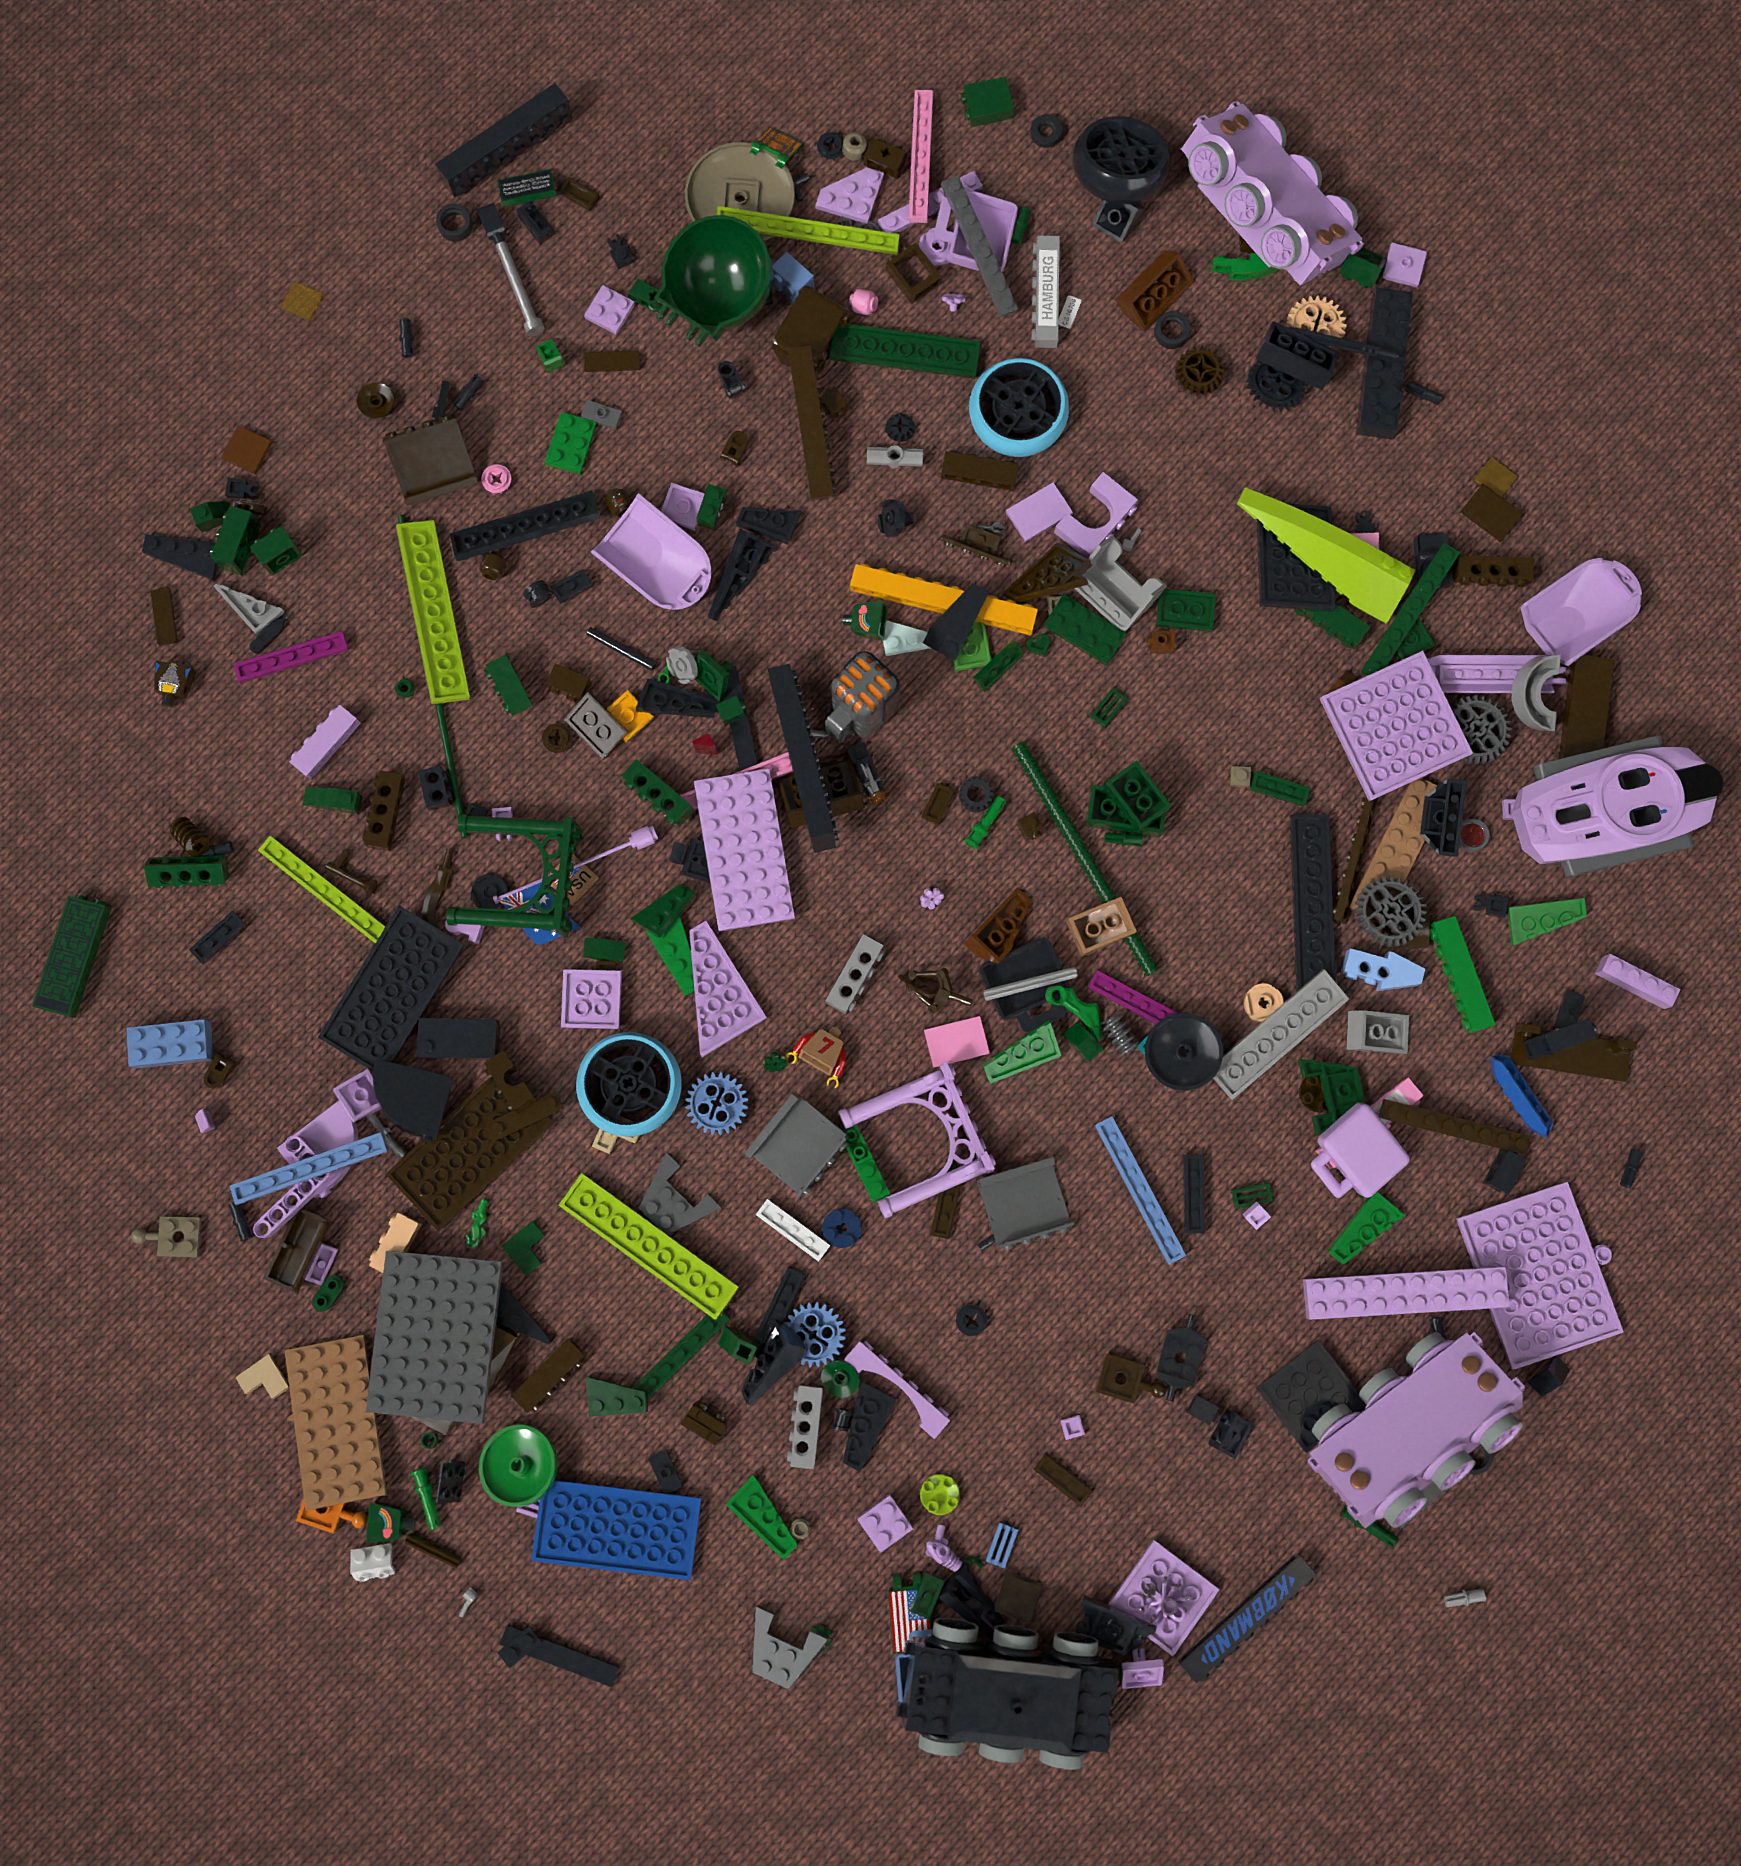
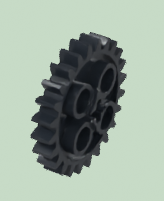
[1246,360,1307,412]

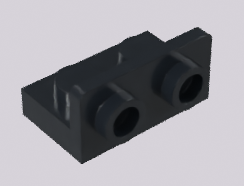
[1208,1409,1254,1459]

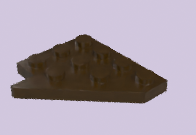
[1004,543,1093,603]

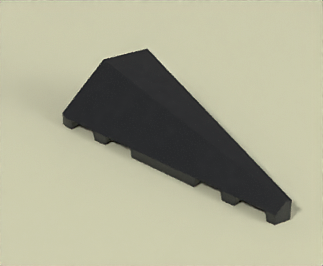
[708,529,778,621]
[938,1562,1004,1640]

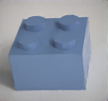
[772,252,814,304]

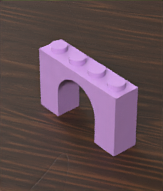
[1054,472,1138,559]

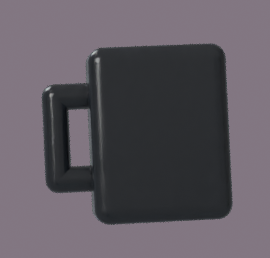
[979,937,1070,1032]

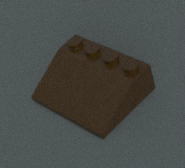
[777,753,864,829]

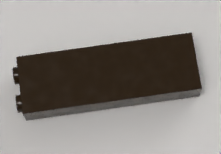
[1558,655,1614,759]

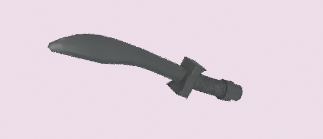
[366,1113,408,1158]

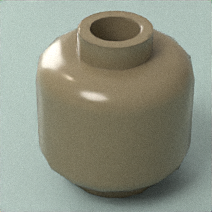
[842,132,866,161]

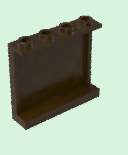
[383,414,478,506]

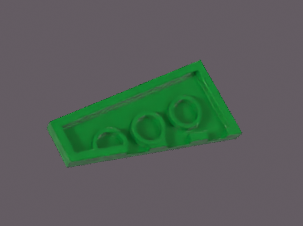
[1326,1192,1405,1265]
[726,1474,798,1560]

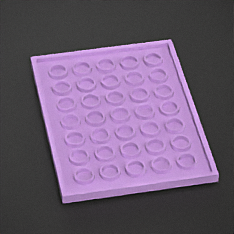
[1456,1182,1623,1370]

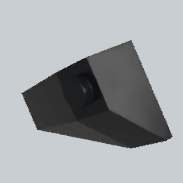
[923,583,990,660]
[741,1319,806,1405]

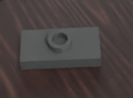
[581,400,622,430]

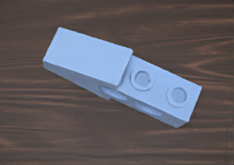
[1341,949,1425,991]

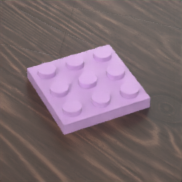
[561,970,622,1029]

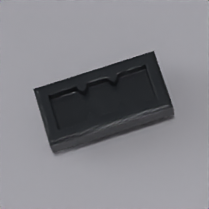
[1554,990,1585,1028]
[648,1449,683,1494]

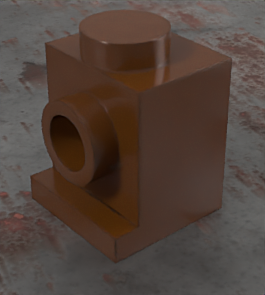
[1147,630,1175,654]

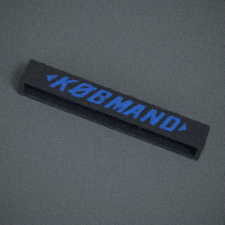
[1178,1553,1316,1683]

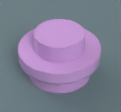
[1593,1245,1612,1264]

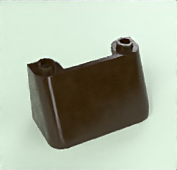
[772,286,852,373]

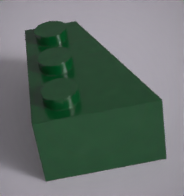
[484,654,533,716]

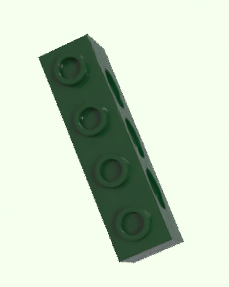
[621,759,695,827]
[144,855,229,888]

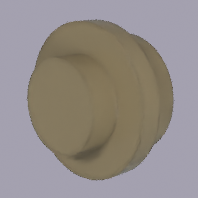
[790,1519,810,1539]

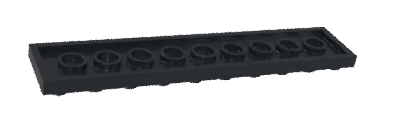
[1290,814,1336,992]

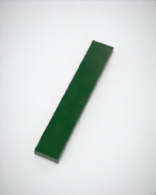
[633,1311,731,1400]

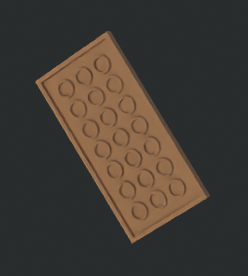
[285,1335,387,1510]

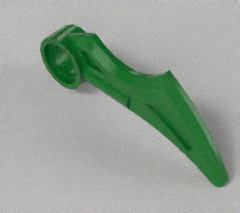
[1045,986,1101,1041]

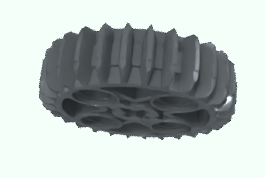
[1451,695,1512,765]
[1354,876,1427,947]

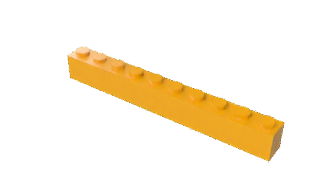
[850,564,1038,636]

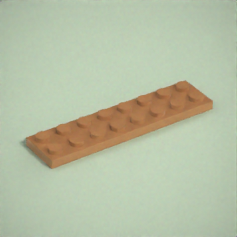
[1349,778,1437,924]

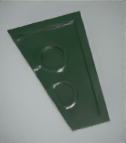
[630,884,695,938]
[586,1376,648,1417]

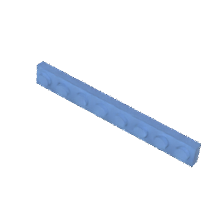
[1094,1116,1186,1265]
[230,1132,388,1205]

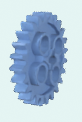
[685,1072,748,1135]
[784,1302,846,1367]

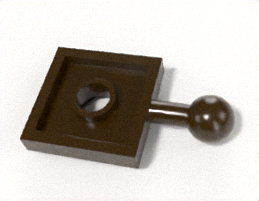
[1095,1353,1166,1404]

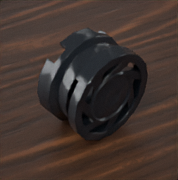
[523,580,553,608]

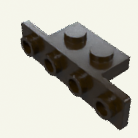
[940,523,1013,567]

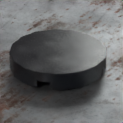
[470,874,510,909]

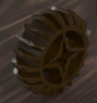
[1175,346,1225,397]

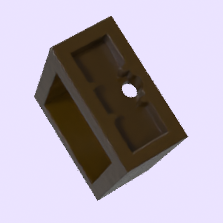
[886,243,942,304]

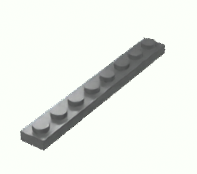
[941,175,1018,318]

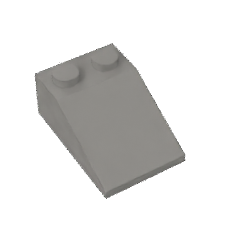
[1347,1011,1409,1054]

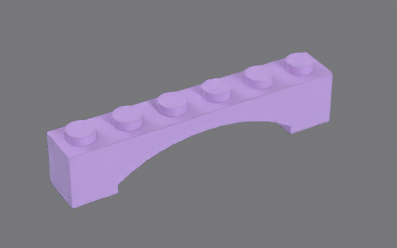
[844,1341,950,1439]

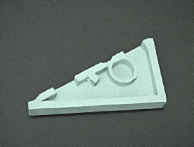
[883,621,930,656]

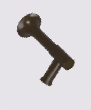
[325,850,378,898]

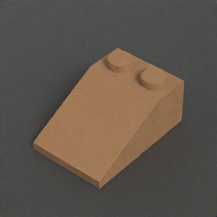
[1066,897,1137,957]

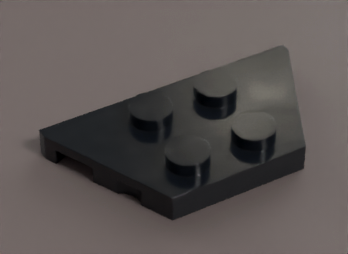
[1082,1595,1157,1656]

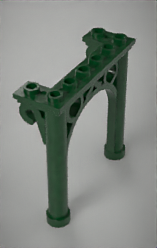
[446,813,582,938]

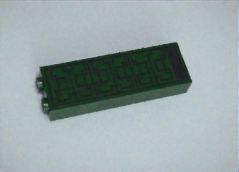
[32,894,111,1019]

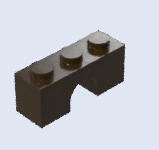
[484,1050,537,1115]

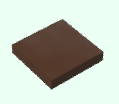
[221,426,272,475]

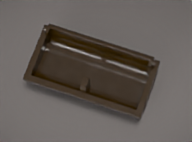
[263,1208,332,1295]

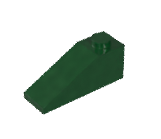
[302,787,362,815]

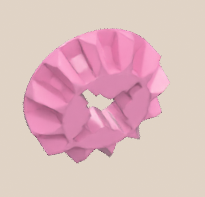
[481,464,511,494]

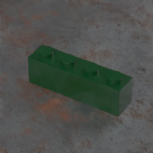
[1295,603,1370,650]

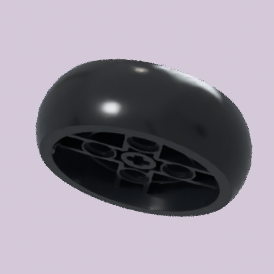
[1072,116,1171,204]

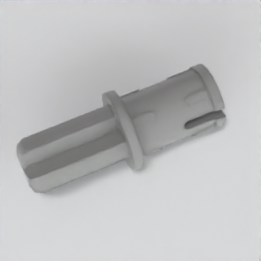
[1444,1588,1486,1607]

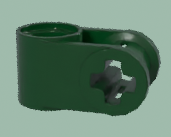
[627,279,663,312]

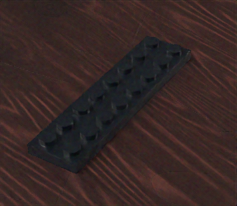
[449,491,601,562]

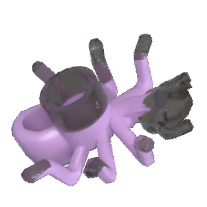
[1140,1576,1193,1632]

